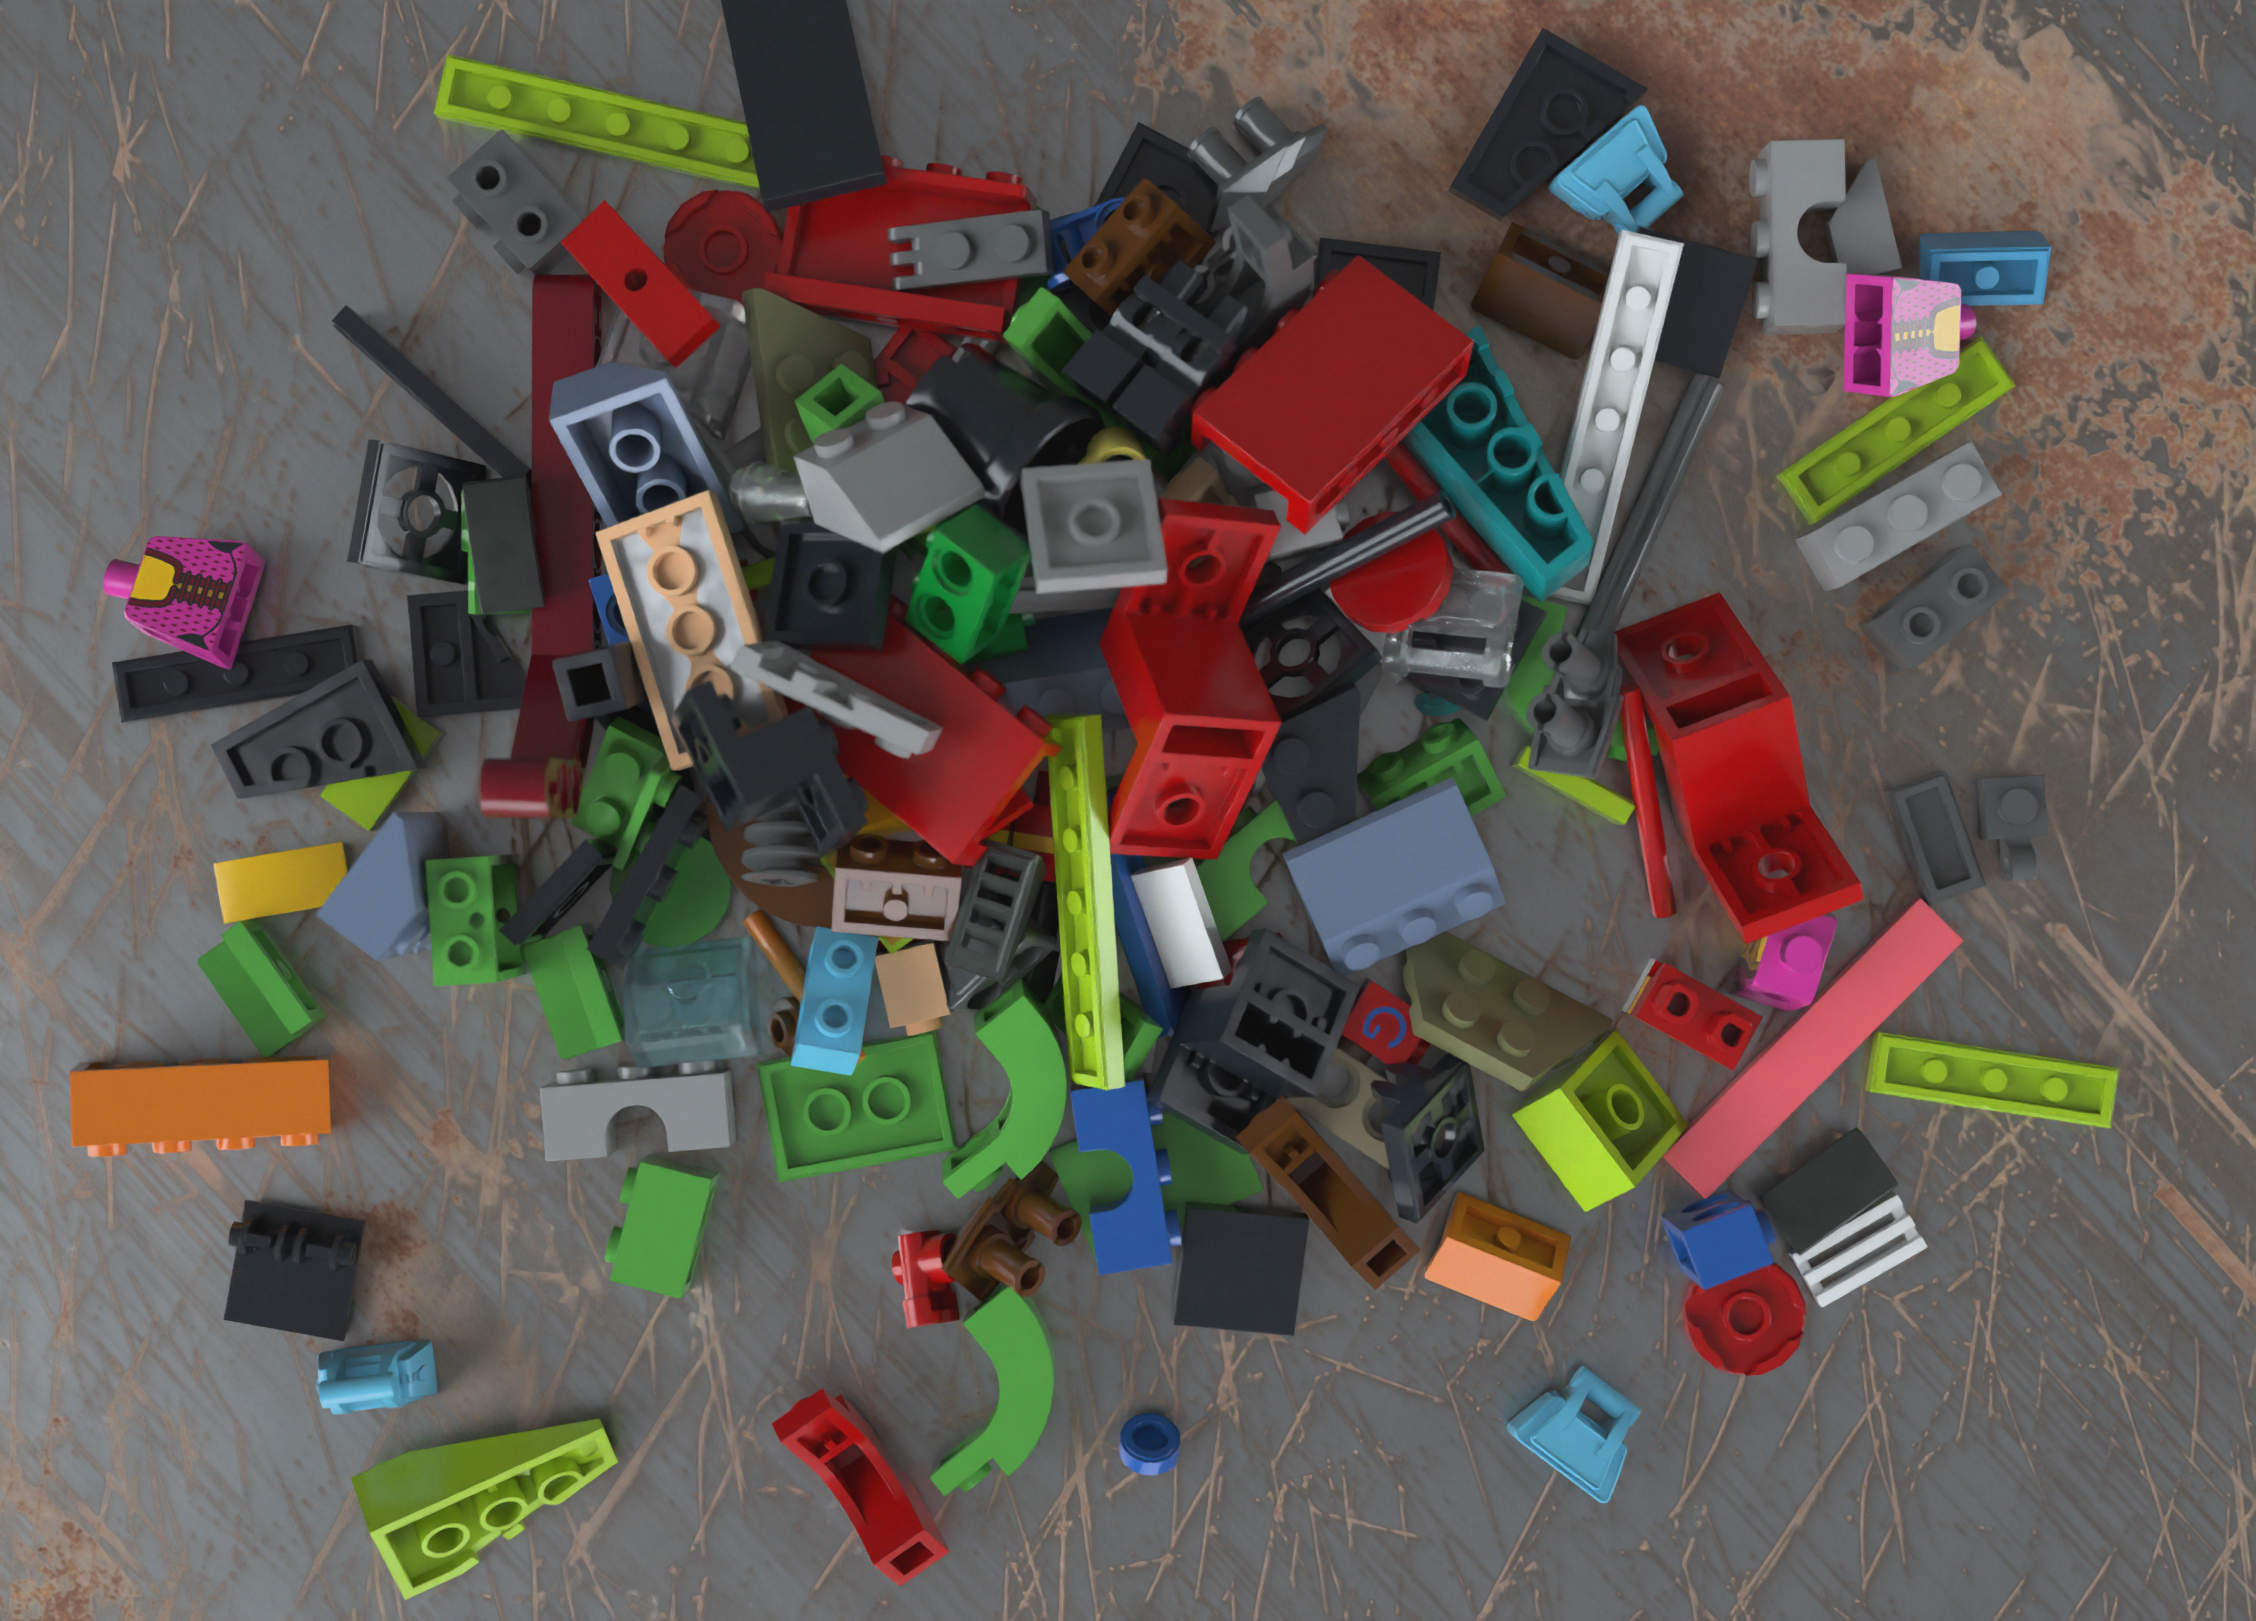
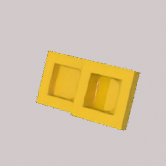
[213,842,348,924]

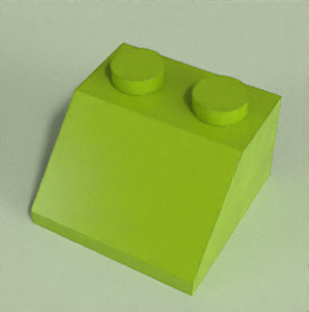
[1511,1029,1689,1212]

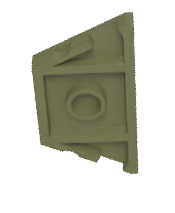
[742,288,877,529]
[1402,931,1613,1092]

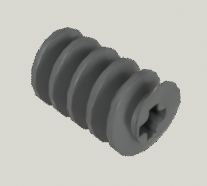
[740,801,821,887]

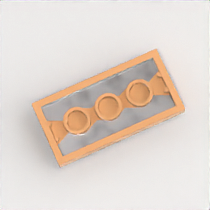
[595,490,789,770]

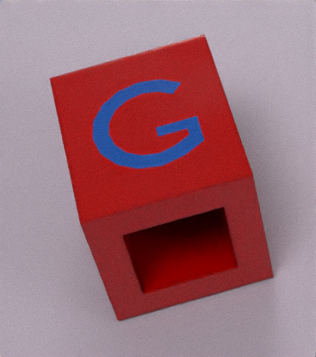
[1342,977,1431,1065]

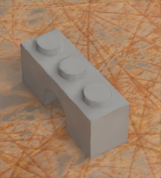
[1749,139,1847,335]
[1795,441,2002,592]
[540,1059,738,1162]

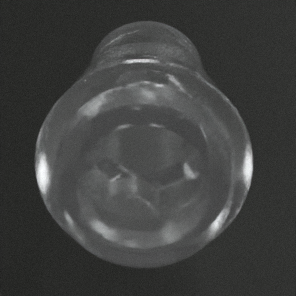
[729,461,813,524]

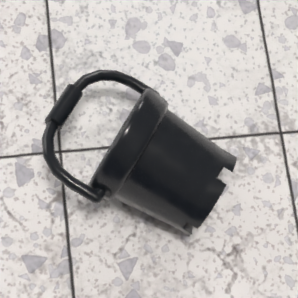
[905,343,1154,545]

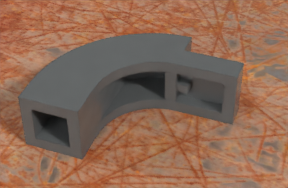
[1197,194,1314,382]

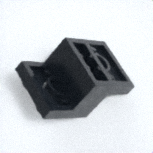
[671,679,868,857]
[1146,928,1360,1155]

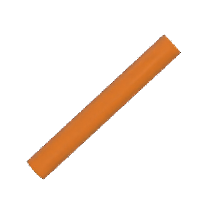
[743,909,866,1065]

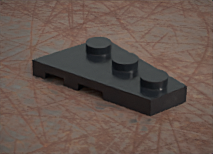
[1448,28,1648,221]
[211,659,427,799]
[586,785,710,970]

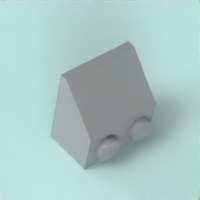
[793,402,986,553]

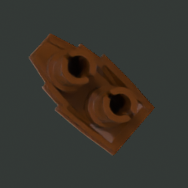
[941,1160,1082,1303]

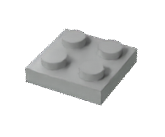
[1021,459,1168,594]

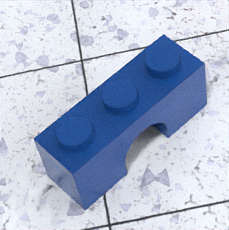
[1070,1075,1182,1275]

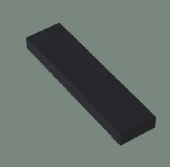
[332,305,532,489]
[112,624,363,723]

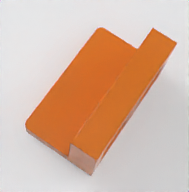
[1424,1191,1571,1321]

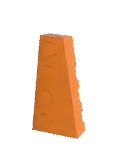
[69,1055,331,1157]

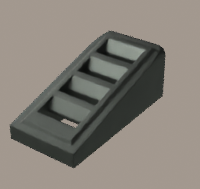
[944,839,1048,983]

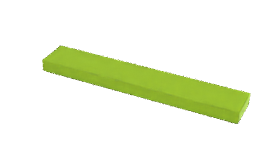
[434,54,760,191]
[1046,712,1125,1090]

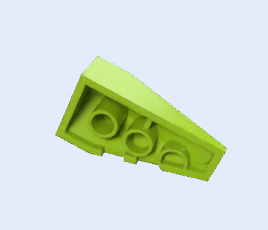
[351,1418,618,1600]

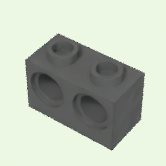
[1858,543,2010,672]

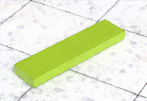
[1776,336,2016,525]
[1865,1031,2120,1128]

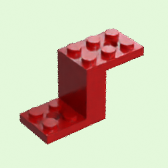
[1099,498,1282,860]
[1614,592,1864,944]

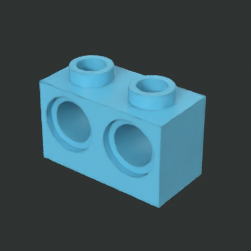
[791,926,878,1076]

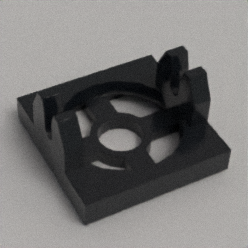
[347,439,486,585]
[1241,588,1383,716]
[1370,1052,1485,1224]

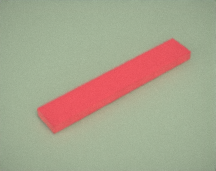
[1662,897,1963,1199]

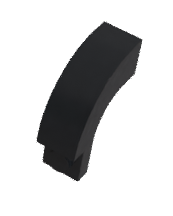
[552,642,695,817]

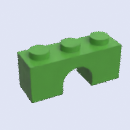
[1193,788,1359,943]

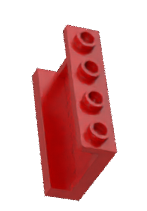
[763,155,1037,344]
[1191,255,1474,535]
[782,594,1062,867]

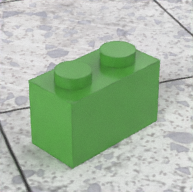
[605,1155,720,1299]

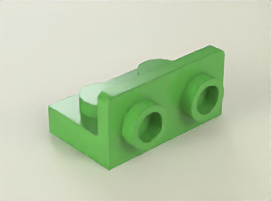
[570,716,683,871]
[1357,718,1507,817]

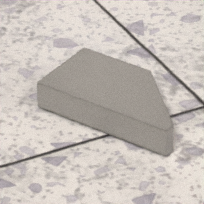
[1824,158,1902,275]

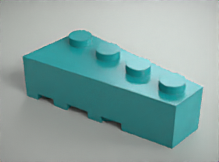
[1401,323,1594,603]

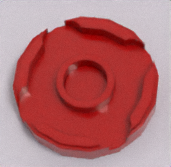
[663,189,783,313]
[1330,511,1453,633]
[1683,1262,1806,1376]

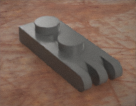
[887,209,1054,292]

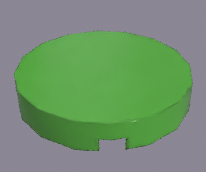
[609,835,734,948]

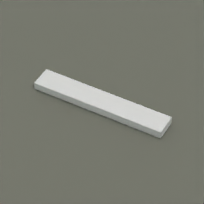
[1550,230,1684,605]

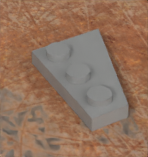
[731,640,943,758]

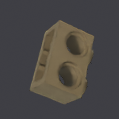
[1285,1035,1424,1170]

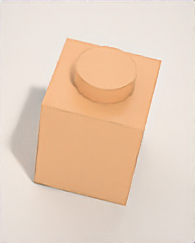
[875,940,954,1036]

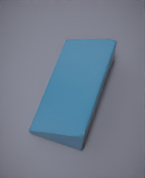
[1919,231,2051,306]

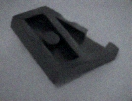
[407,590,526,718]
[1261,680,1361,846]

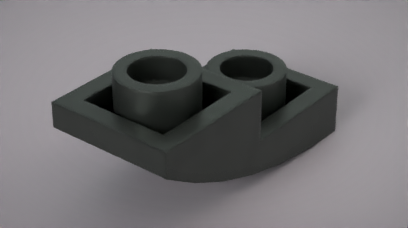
[463,474,546,615]

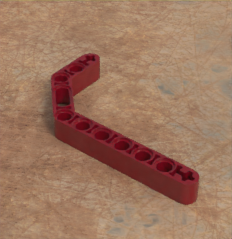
[479,274,603,818]

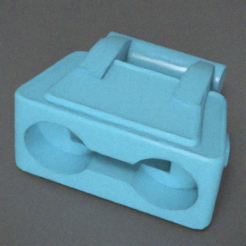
[1548,105,1684,235]
[316,1340,438,1415]
[1507,1366,1641,1503]

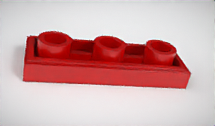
[560,200,721,369]

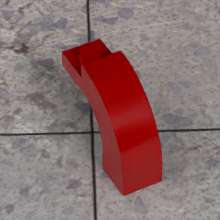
[771,1388,950,1587]

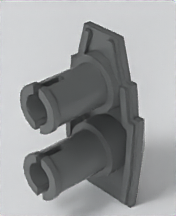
[1187,96,1328,232]
[1526,630,1624,779]

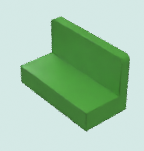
[197,918,327,1057]
[523,922,632,1060]

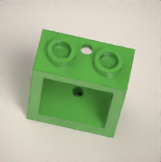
[425,854,527,987]

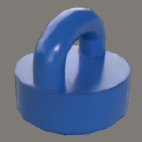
[1119,1413,1180,1475]

